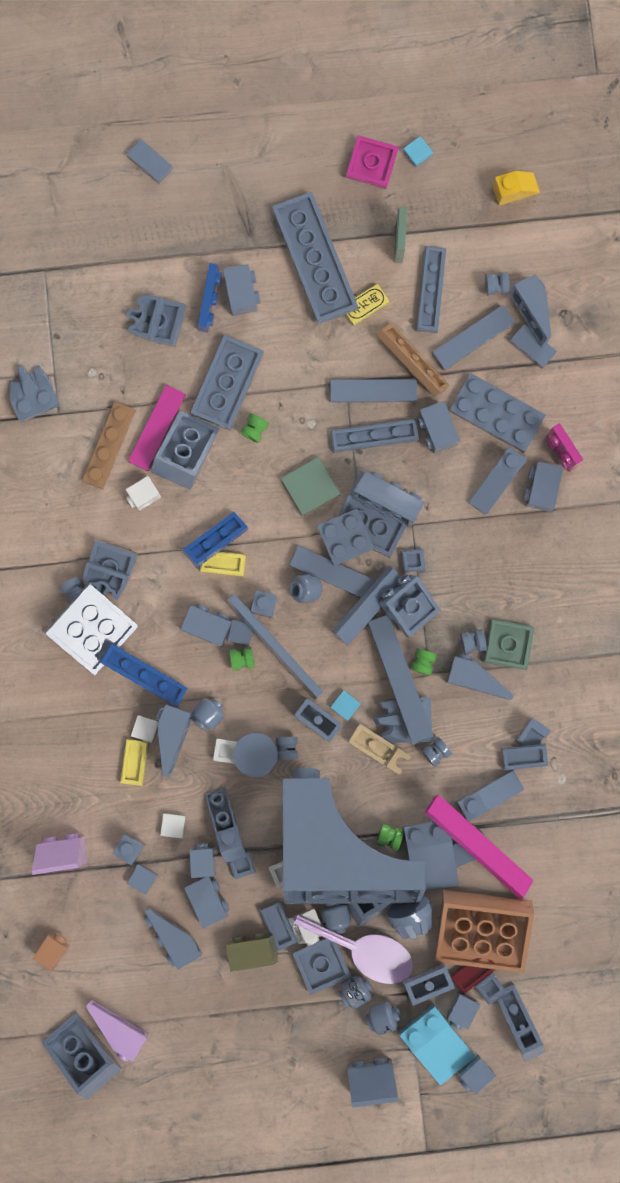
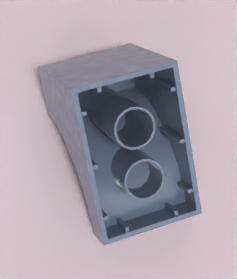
[283,768,426,904]

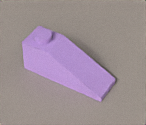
[86,1000,149,1062]

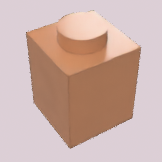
[32,933,70,971]

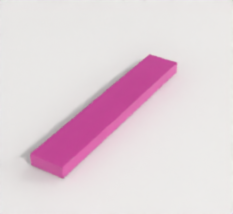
[424,794,534,899]

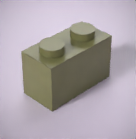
[226,932,279,972]

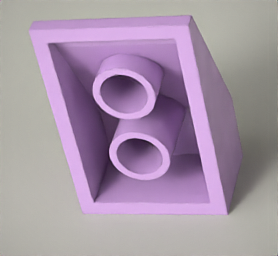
[32,833,88,875]

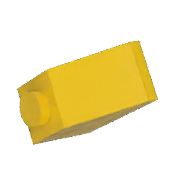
[493,171,540,205]

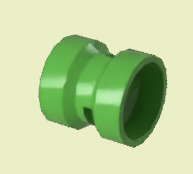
[240,413,269,443]
[229,646,255,671]
[410,648,437,676]
[376,824,404,851]

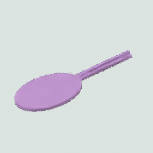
[293,915,413,984]

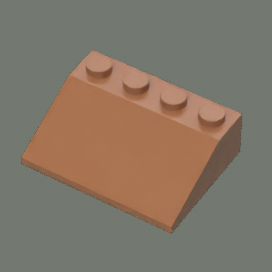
[435,890,534,973]

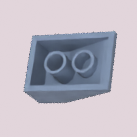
[151,411,219,490]
[156,704,193,777]
[403,821,459,891]
[42,1012,122,1099]
[347,1057,398,1107]

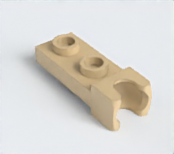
[348,724,411,775]

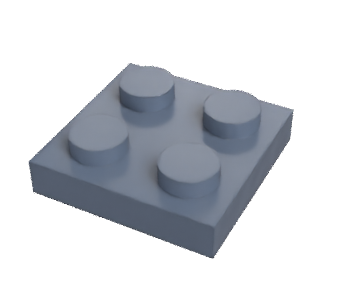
[317,509,375,566]
[293,938,351,995]

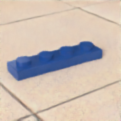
[100,644,188,707]

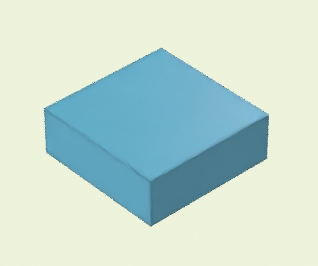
[403,136,433,167]
[330,691,361,721]

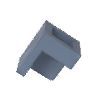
[515,718,551,745]

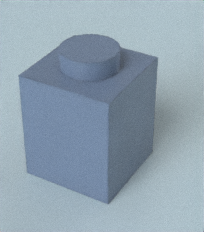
[251,590,278,619]
[112,833,146,865]
[446,992,480,1030]
[459,1055,496,1094]

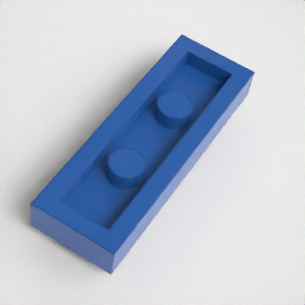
[198,263,222,333]
[183,512,248,568]

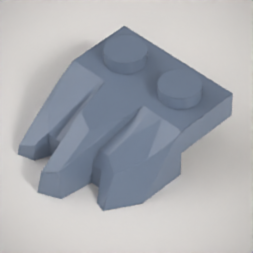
[125,295,187,347]
[8,365,60,423]
[82,540,138,600]
[373,698,432,743]

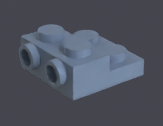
[378,574,441,638]

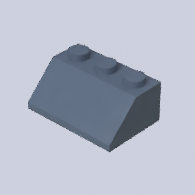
[353,472,424,528]

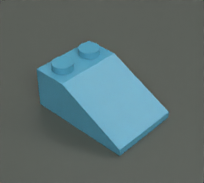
[398,1003,475,1086]

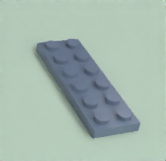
[272,192,358,325]

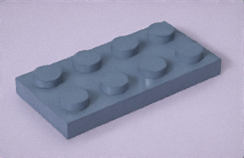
[190,335,264,431]
[449,373,546,453]

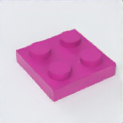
[346,135,399,189]
[546,423,584,472]

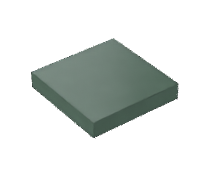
[394,207,407,263]
[281,457,340,516]
[483,619,535,670]

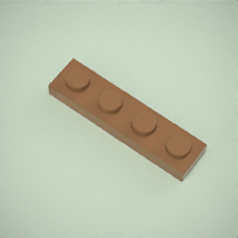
[377,323,450,397]
[82,402,136,490]

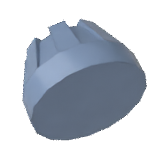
[233,733,278,777]
[386,896,432,939]

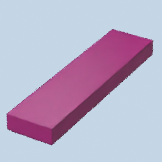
[128,385,186,472]

